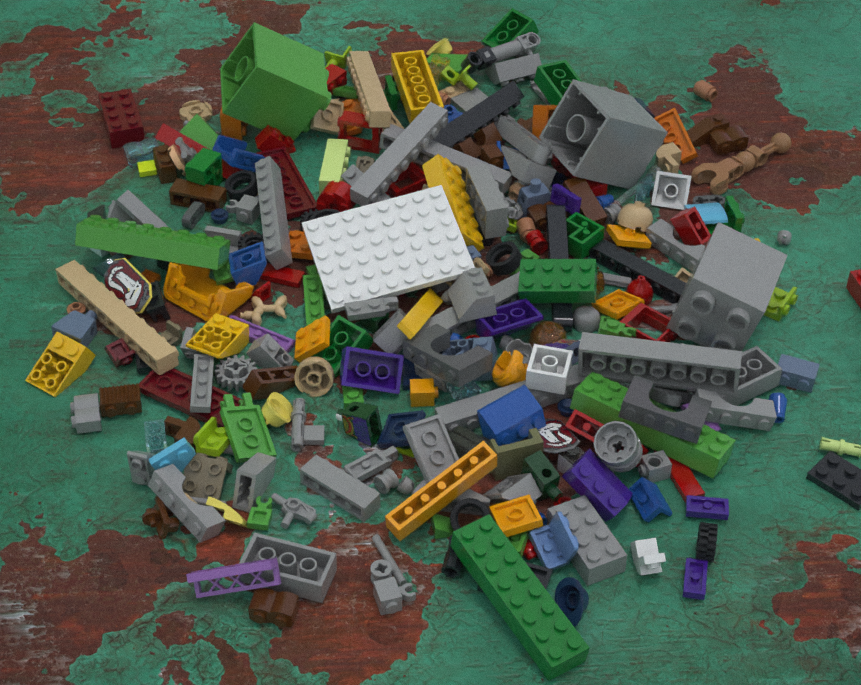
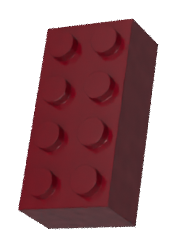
[98,89,145,149]

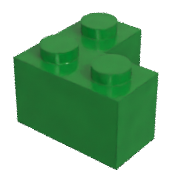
[185,148,223,186]
[566,212,605,259]

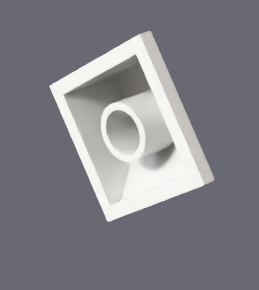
[651,171,692,210]

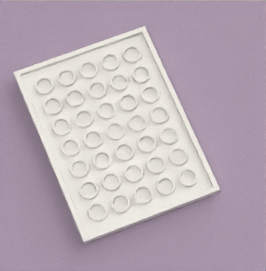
[302,185,475,313]

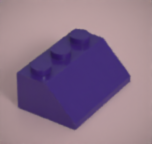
[475,298,544,339]
[340,346,404,394]
[562,448,633,522]

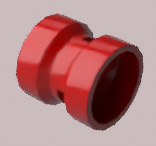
[525,230,548,255]

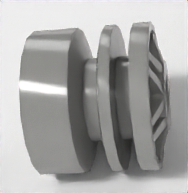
[594,421,643,472]

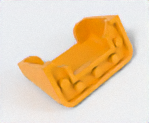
[163,262,254,322]

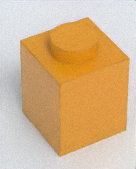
[410,378,438,407]

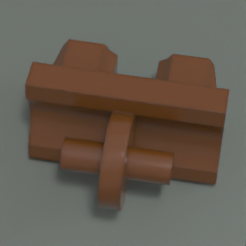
[142,496,180,539]

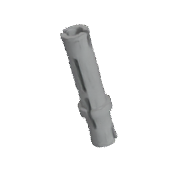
[290,398,307,452]

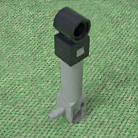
[461,32,540,74]

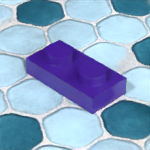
[550,183,582,214]
[686,495,729,520]
[682,558,708,600]

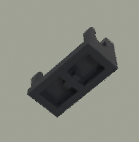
[146,281,171,322]

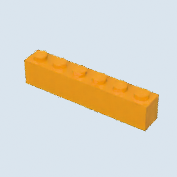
[385,441,497,541]

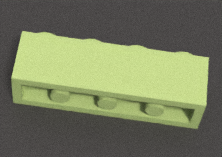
[319,139,351,194]

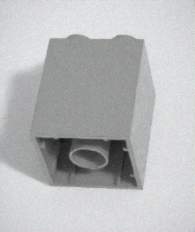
[539,79,668,189]
[666,222,788,351]

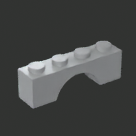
[646,219,705,271]
[695,388,777,431]
[148,464,226,543]

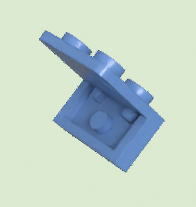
[528,511,579,570]

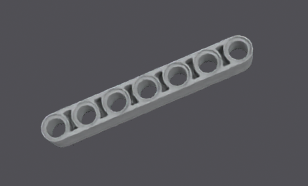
[496,115,552,165]

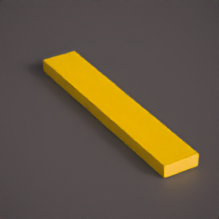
[397,288,443,340]

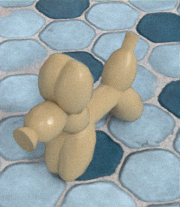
[240,295,287,326]

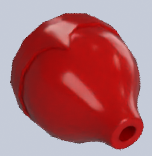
[625,275,653,305]

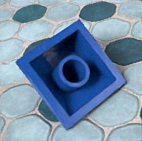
[229,241,267,286]

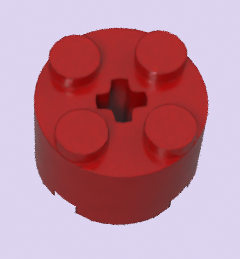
[316,180,356,212]

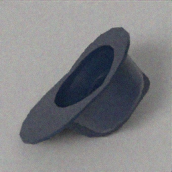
[555,577,589,627]

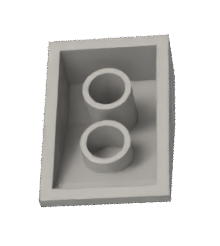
[501,145,557,190]

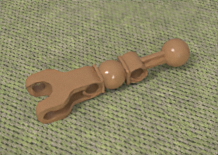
[691,132,792,195]

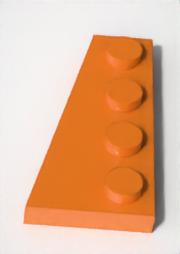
[654,108,698,164]

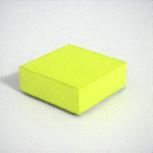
[137,160,157,177]

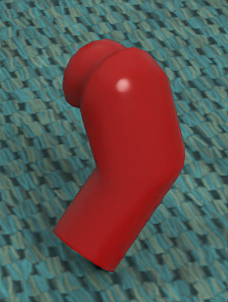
[523,539,537,560]

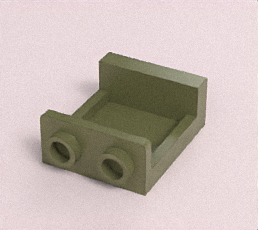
[489,428,544,481]

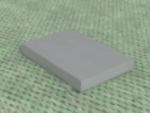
[402,414,459,484]

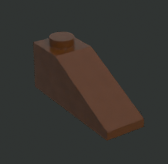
[687,113,730,148]
[242,365,298,400]

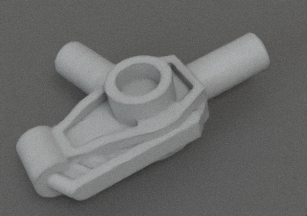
[175,137,197,163]
[271,493,317,529]

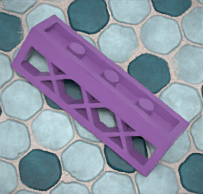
[186,558,281,598]

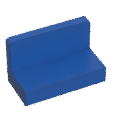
[629,477,673,523]

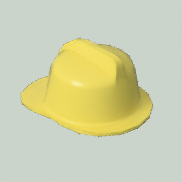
[426,38,453,56]
[261,392,293,428]

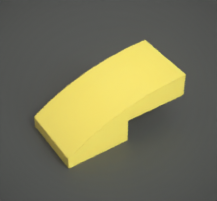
[206,496,247,528]

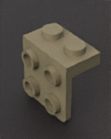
[182,453,233,500]

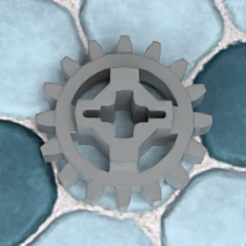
[215,355,257,391]

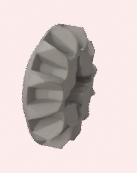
[504,197,523,219]

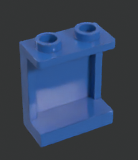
[212,135,265,172]

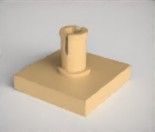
[310,100,344,135]

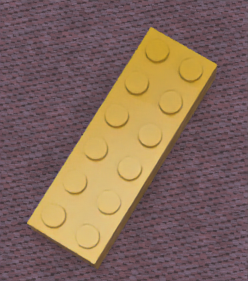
[391,50,444,123]
[422,154,484,252]

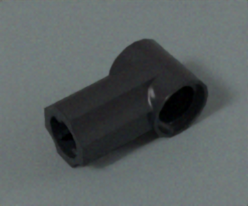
[441,535,463,578]

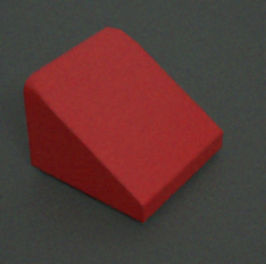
[250,281,272,302]

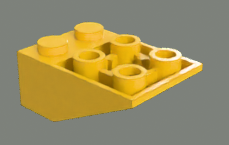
[185,313,249,359]
[25,332,96,397]

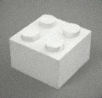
[525,344,573,395]

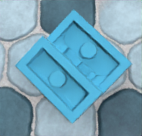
[684,203,728,224]

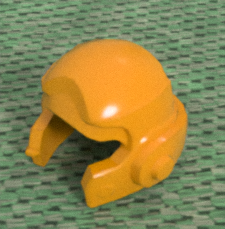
[492,350,528,387]

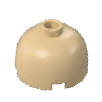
[616,201,653,232]
[294,356,334,397]

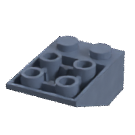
[439,336,498,381]

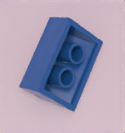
[477,385,546,446]

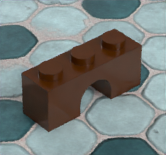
[452,122,503,159]

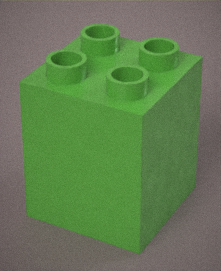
[220,22,332,141]

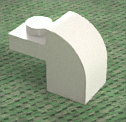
[630,538,666,575]

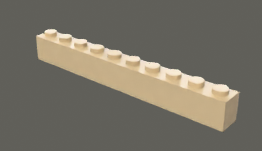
[346,51,391,127]
[55,260,179,375]

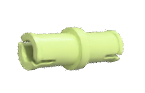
[819,437,861,458]

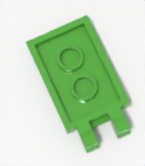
[220,392,277,463]

